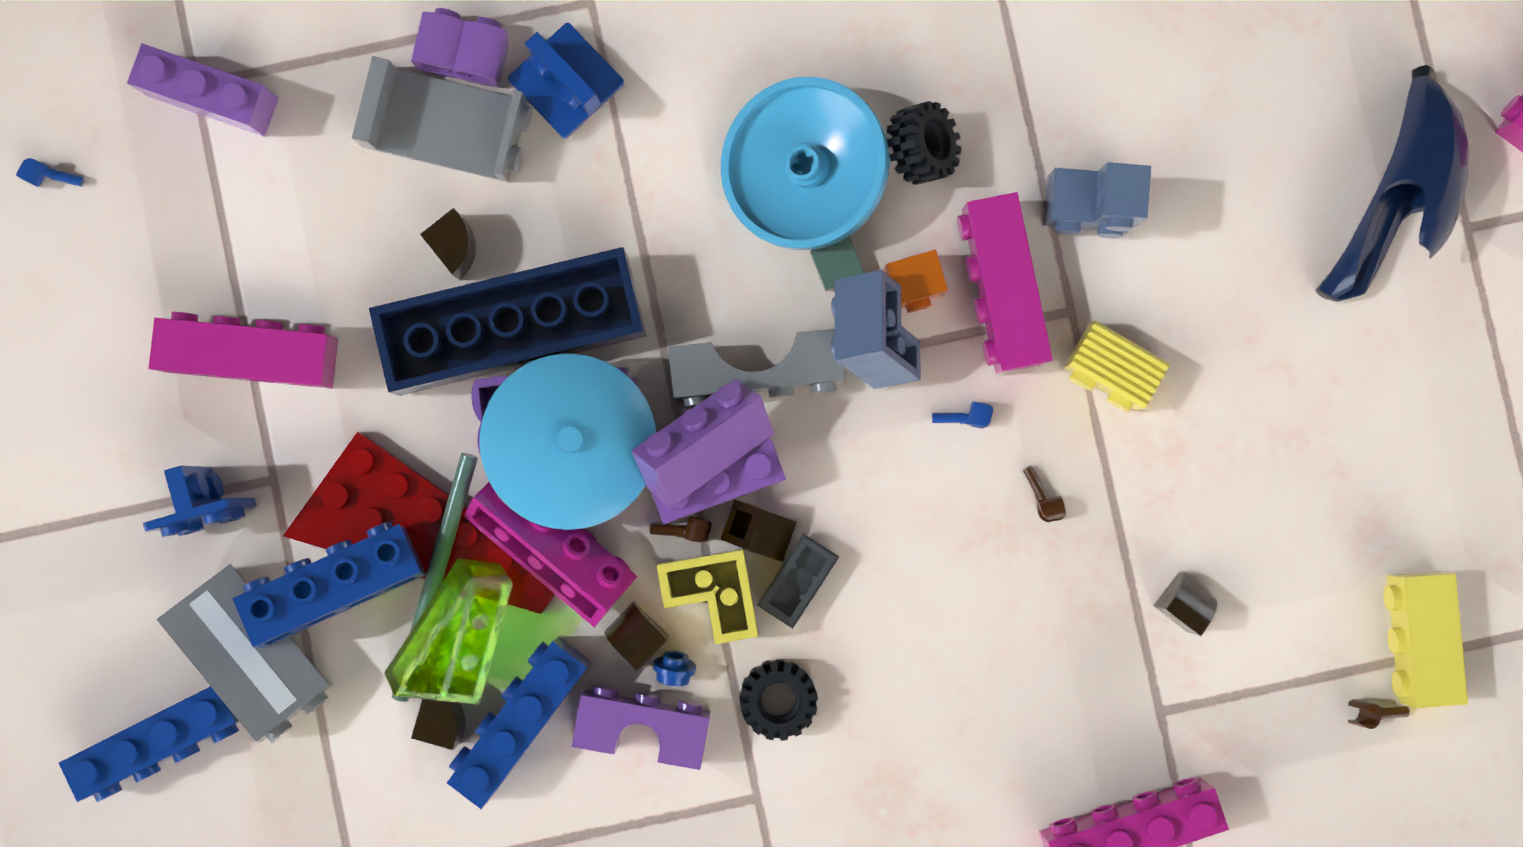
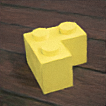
[657,548,758,644]

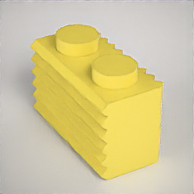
[1063,321,1170,412]

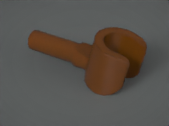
[1023,466,1066,522]
[649,516,712,542]
[1348,699,1410,729]

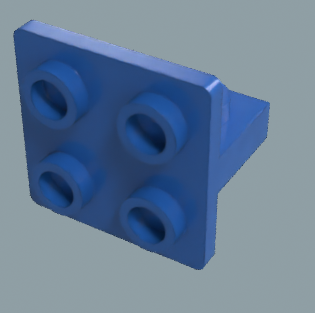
[508,23,624,139]
[143,465,257,537]

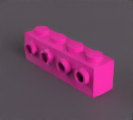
[957,192,1053,374]
[148,311,338,389]
[463,482,638,628]
[1039,777,1229,847]

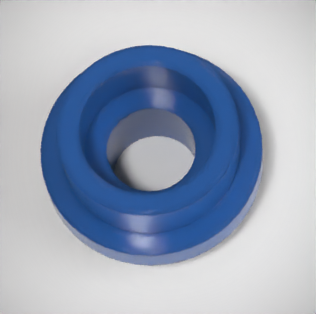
[653,651,696,687]

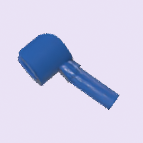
[16,158,84,187]
[932,402,993,429]

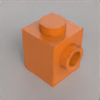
[883,249,948,313]

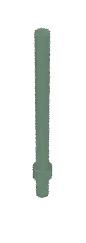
[391,453,478,702]

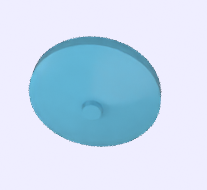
[721,77,890,250]
[480,354,656,530]

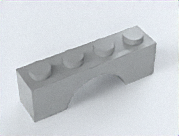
[668,328,845,407]

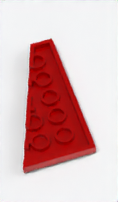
[283,432,555,614]

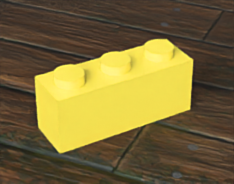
[1383,571,1468,708]

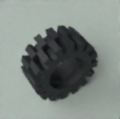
[886,101,961,185]
[739,659,818,741]

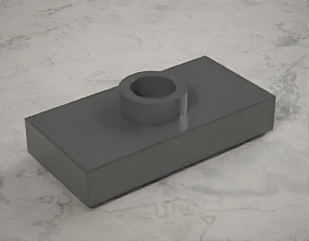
[757,533,839,629]

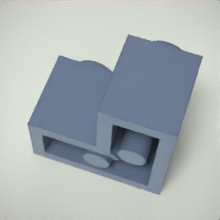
[1043,162,1151,238]
[831,269,921,389]

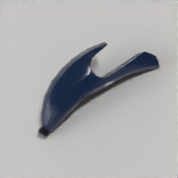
[1315,65,1469,302]

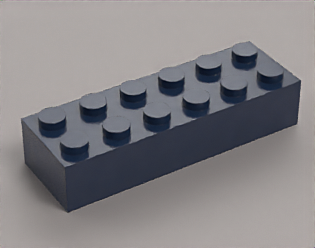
[369,247,647,396]

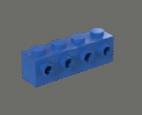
[232,521,426,648]
[447,637,592,809]
[58,686,239,802]

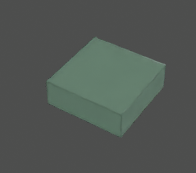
[810,236,864,292]

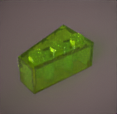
[384,558,513,704]

